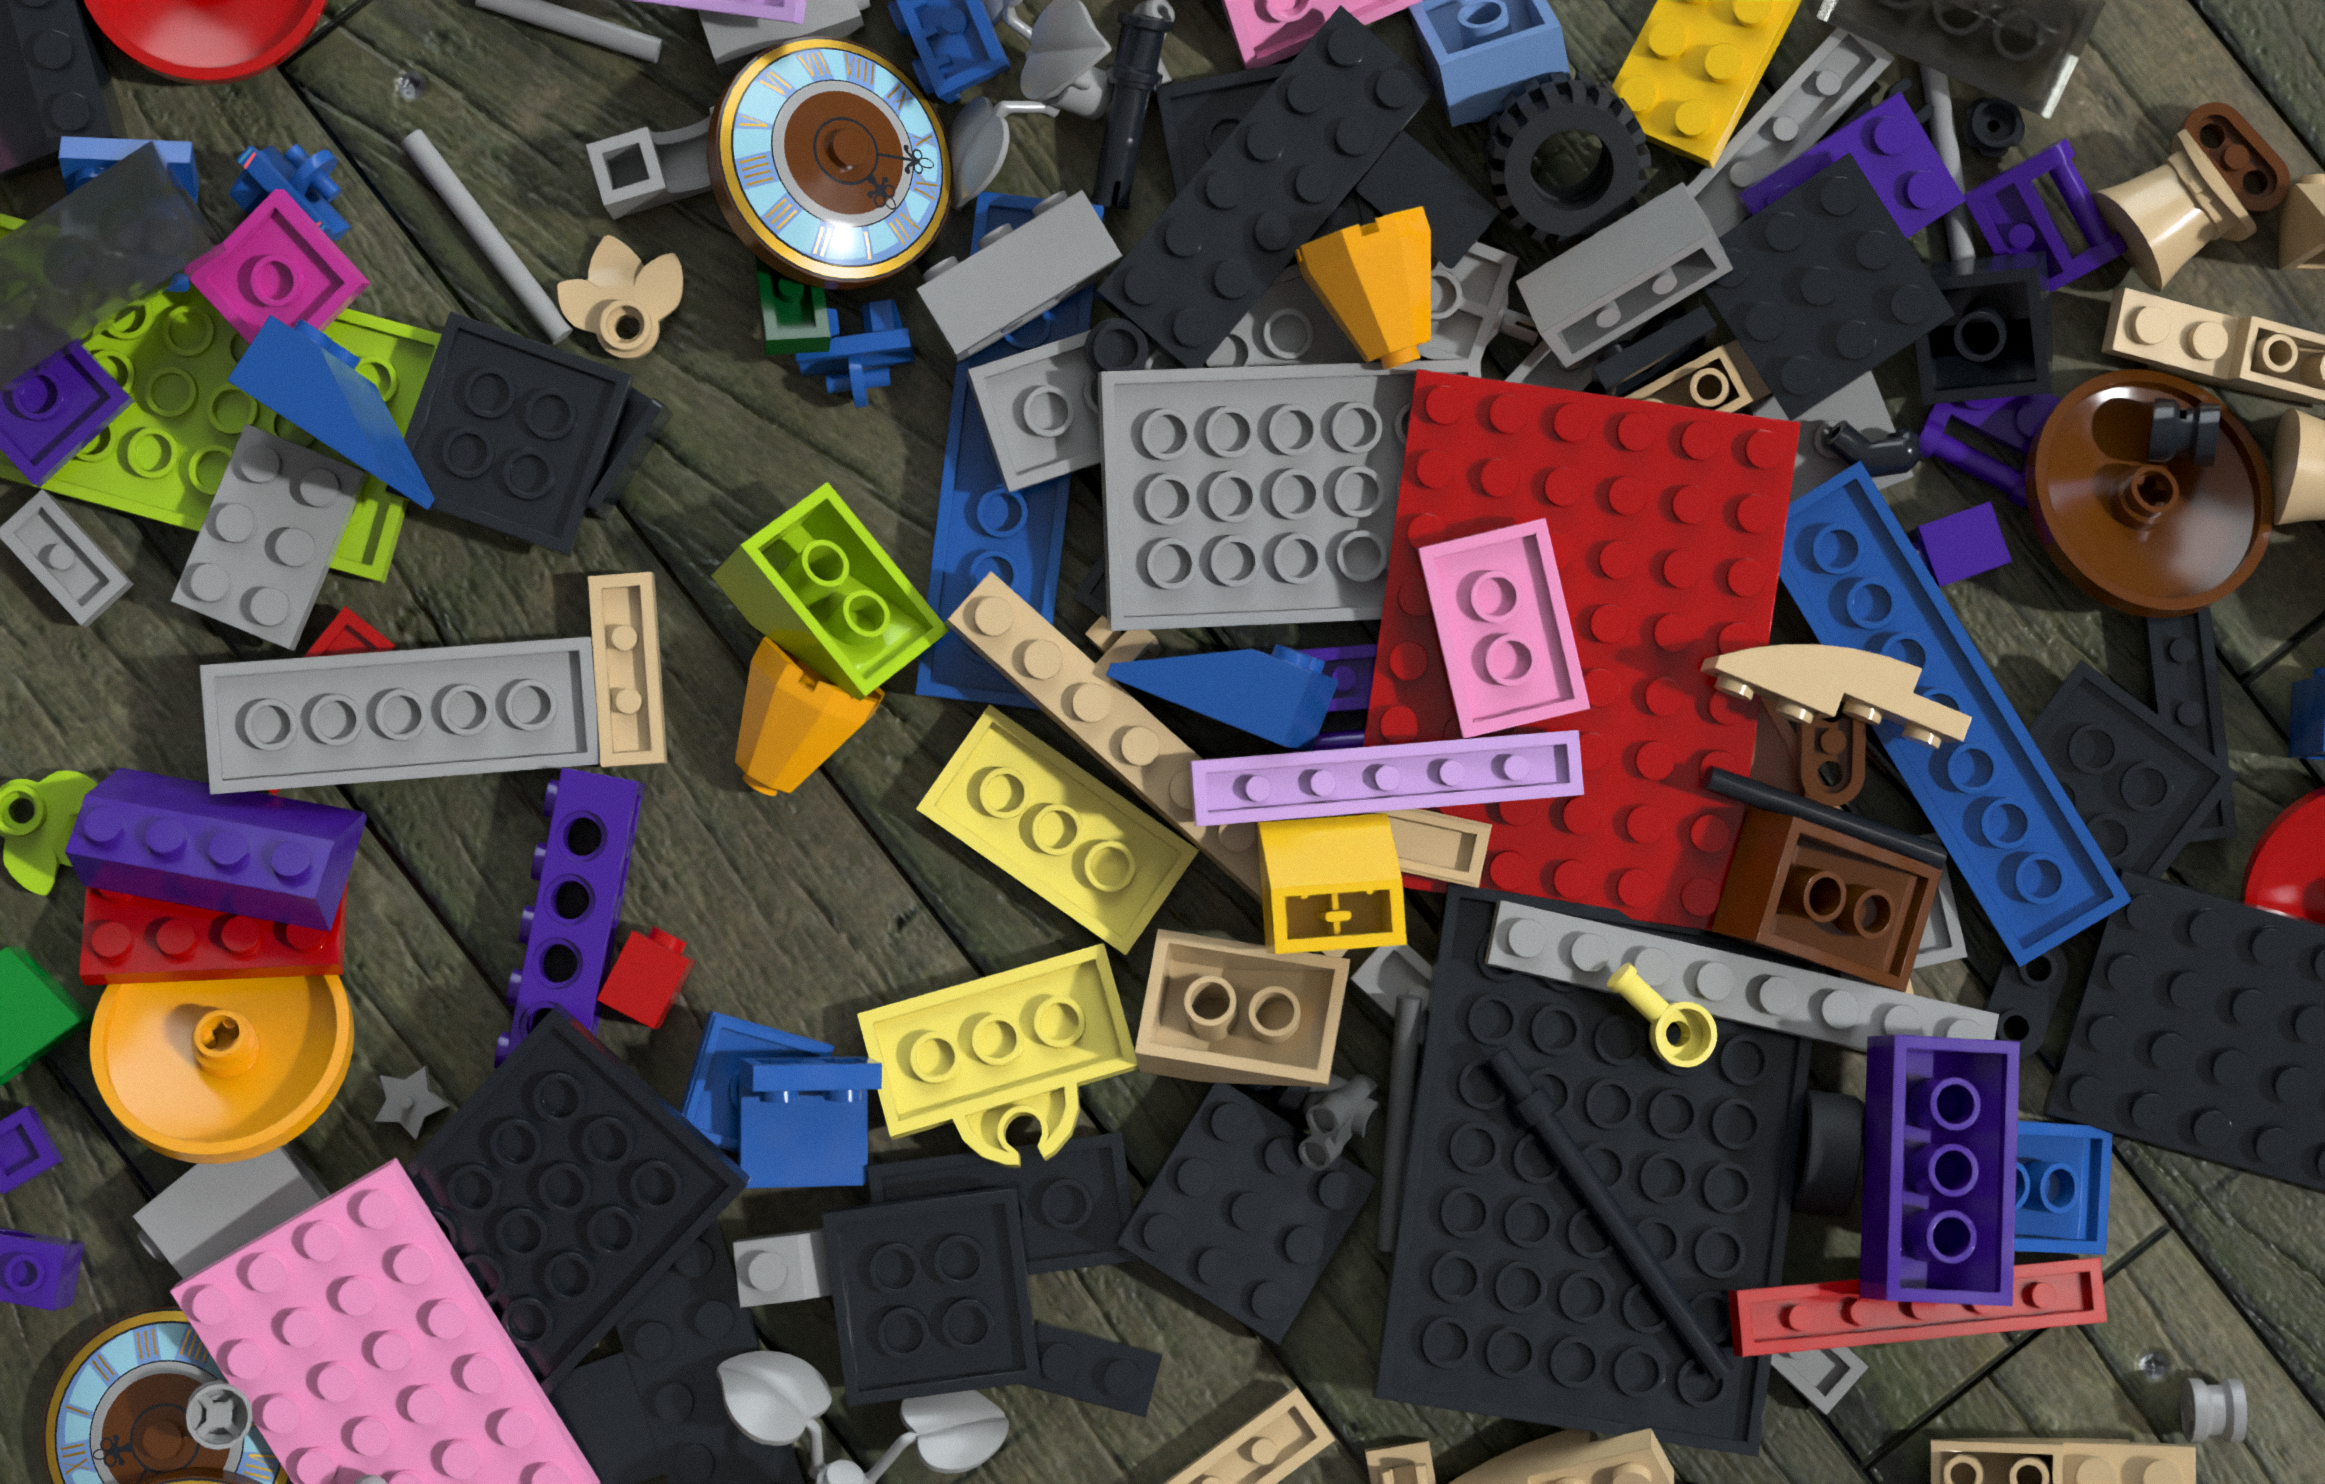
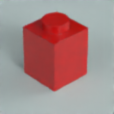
[597,926,696,1029]

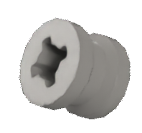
[2180,1378,2247,1443]

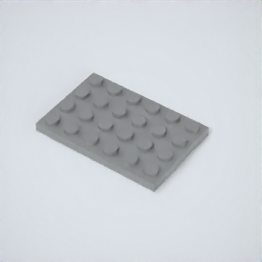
[1097,359,1481,631]

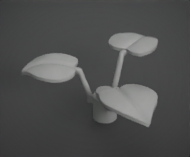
[947,0,1114,213]
[716,1351,1009,1484]

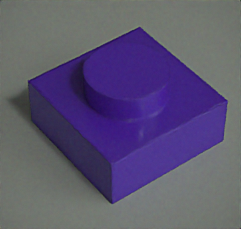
[0,1105,64,1194]

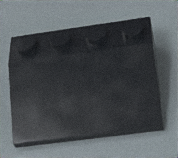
[0,0,129,182]

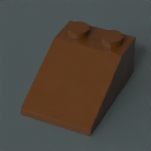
[1711,808,1942,992]

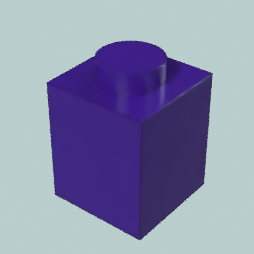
[1907,501,2012,589]

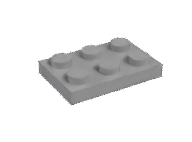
[171,423,369,651]

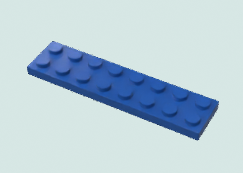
[915,191,1104,711]
[1779,461,2132,967]

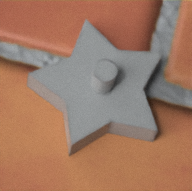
[375,1066,450,1140]

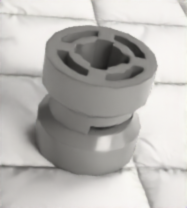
[186,1378,253,1450]

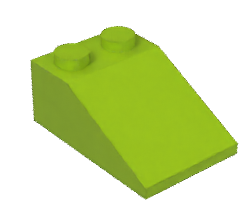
[711,482,950,701]

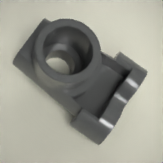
[1298,1073,1381,1171]

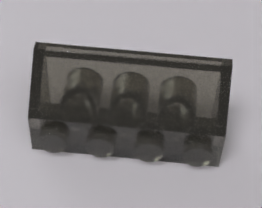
[1816,0,2106,120]
[0,140,227,391]

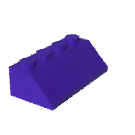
[65,767,367,932]
[1859,1034,2020,1306]

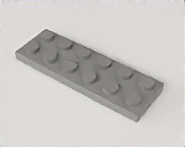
[965,264,1364,494]
[200,637,601,794]

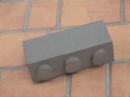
[1516,182,1733,368]
[916,190,1122,364]

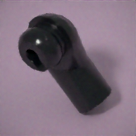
[1824,420,1921,478]

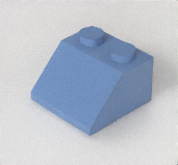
[1407,0,1571,127]

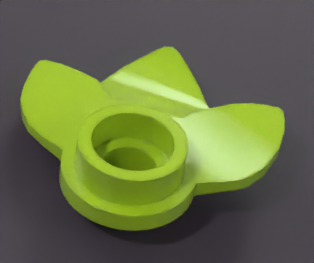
[0,770,99,896]

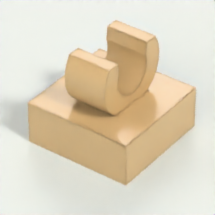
[1085,616,1163,690]
[1364,1439,1436,1484]

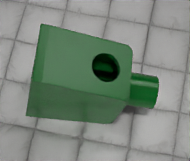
[0,946,93,1088]

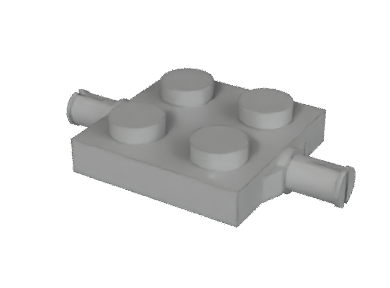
[1417,242,1538,361]

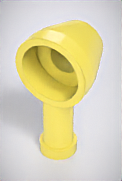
[1607,962,1717,1067]

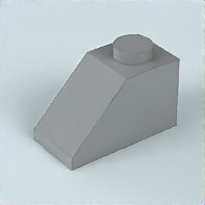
[733,1228,833,1307]

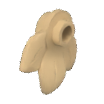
[557,235,684,360]

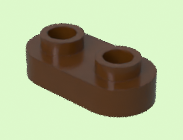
[2178,102,2290,216]
[1796,701,1866,806]

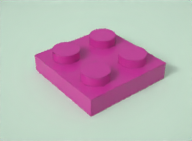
[188,189,370,345]

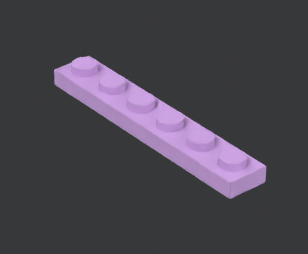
[1189,730,1584,827]

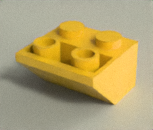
[1257,813,1407,954]

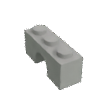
[586,106,715,220]

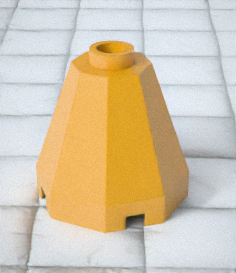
[1294,206,1431,370]
[735,636,885,796]

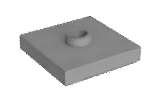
[1746,371,1914,504]

